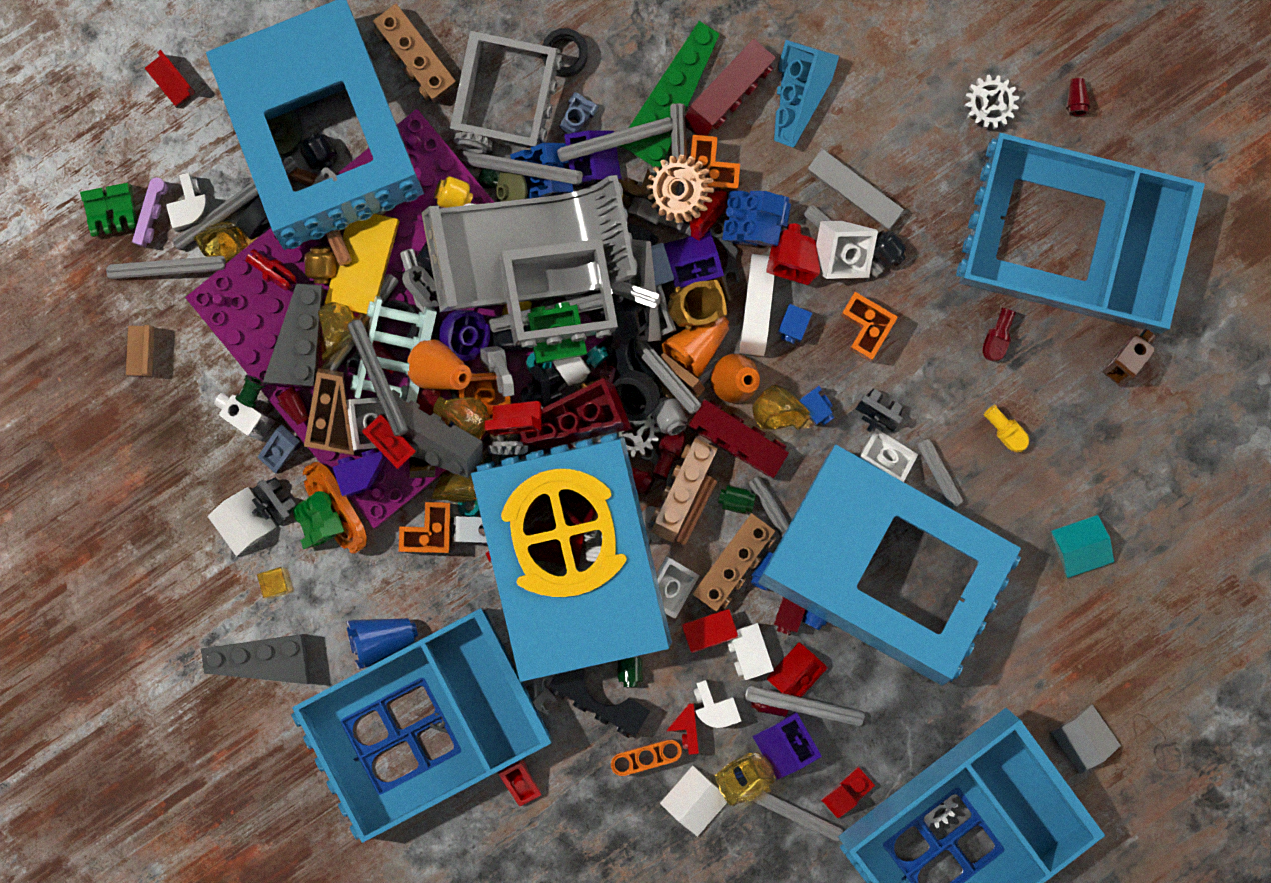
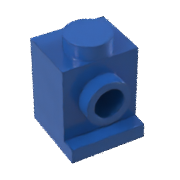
[798,386,835,426]

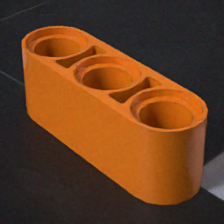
[611,739,682,776]

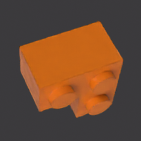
[691,135,740,192]
[840,292,898,362]
[398,502,452,553]

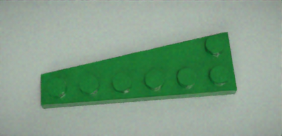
[620,21,720,168]

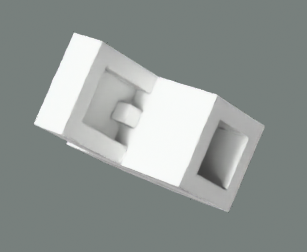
[166,173,209,231]
[553,357,591,386]
[693,680,741,728]

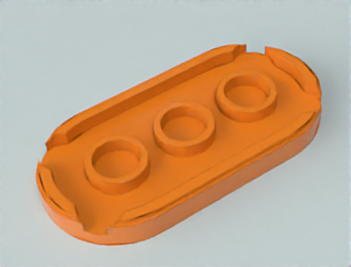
[303,462,367,554]

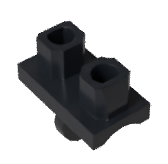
[521,365,562,408]
[855,389,904,432]
[252,477,296,526]

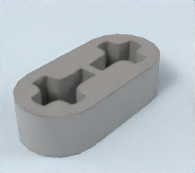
[402,266,439,308]

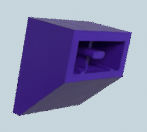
[564,130,622,188]
[663,231,724,288]
[333,448,387,497]
[752,712,822,780]

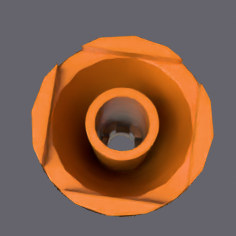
[662,316,730,379]
[407,339,471,390]
[710,354,760,403]

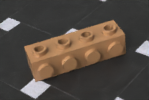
[373,4,457,103]
[650,438,718,543]
[692,513,776,612]

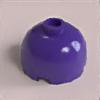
[439,310,490,361]

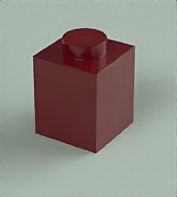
[773,596,805,635]

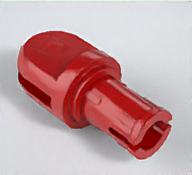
[245,249,296,291]

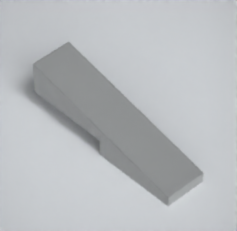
[807,149,904,231]
[626,239,661,341]

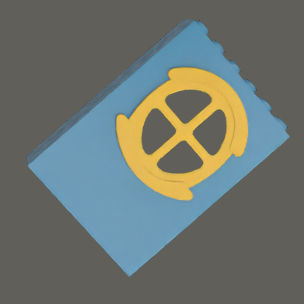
[471,433,672,682]

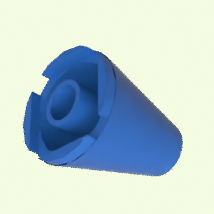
[346,618,418,670]

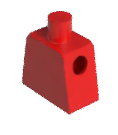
[766,223,820,285]

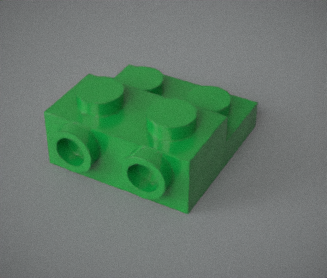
[525,302,587,364]

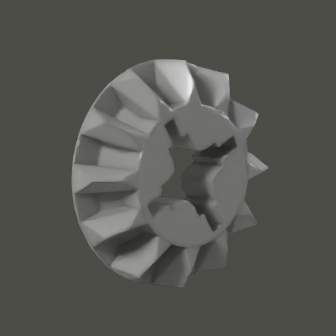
[454,131,493,154]
[487,441,528,455]

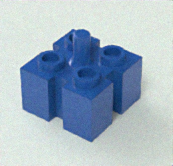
[510,143,573,199]
[722,191,785,246]

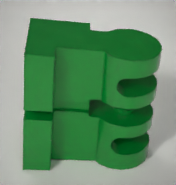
[80,183,137,237]
[293,491,344,550]

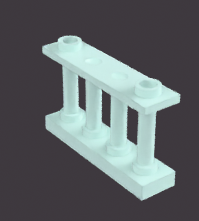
[350,296,437,403]

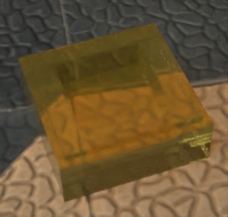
[256,567,288,598]

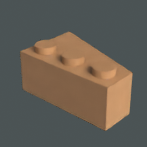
[304,368,355,455]

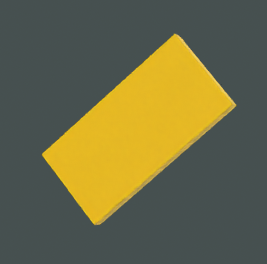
[325,214,400,315]

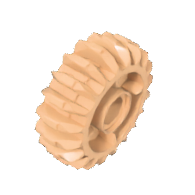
[647,155,714,223]

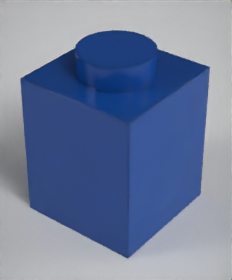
[777,304,812,344]

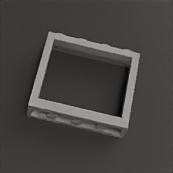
[450,31,563,147]
[499,238,618,348]

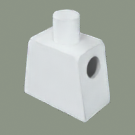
[214,392,275,441]
[451,516,487,543]

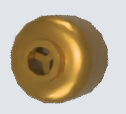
[304,246,337,284]

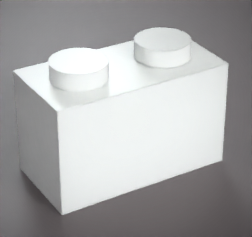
[727,623,774,680]

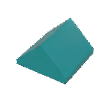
[1050,515,1114,578]

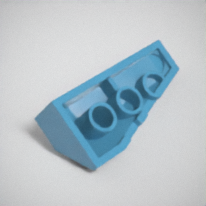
[774,40,839,147]

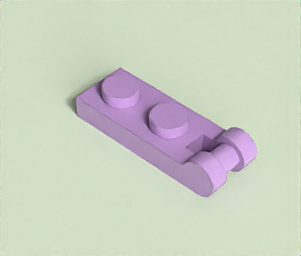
[132,177,168,248]

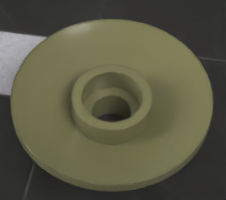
[267,111,302,155]
[496,171,528,202]

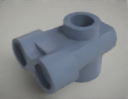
[559,92,599,134]

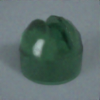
[477,168,498,189]

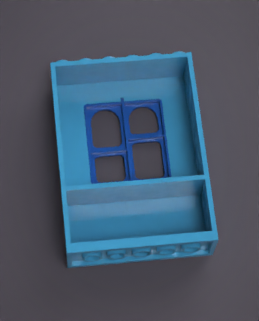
[291,608,553,843]
[838,708,1105,883]

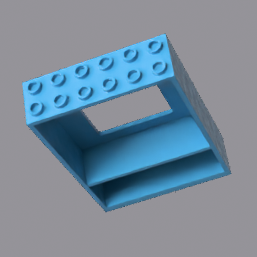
[206,0,424,250]
[956,133,1205,334]
[758,444,1021,686]

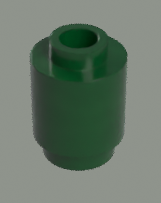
[718,485,756,514]
[617,655,643,687]

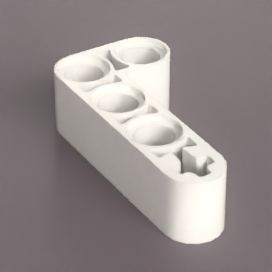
[739,254,774,357]

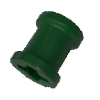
[235,375,266,408]

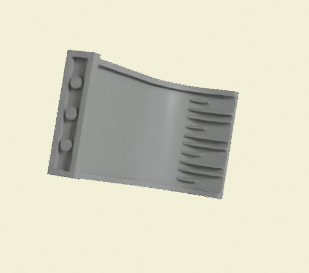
[422,175,637,312]

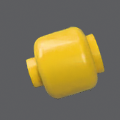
[434,176,473,208]

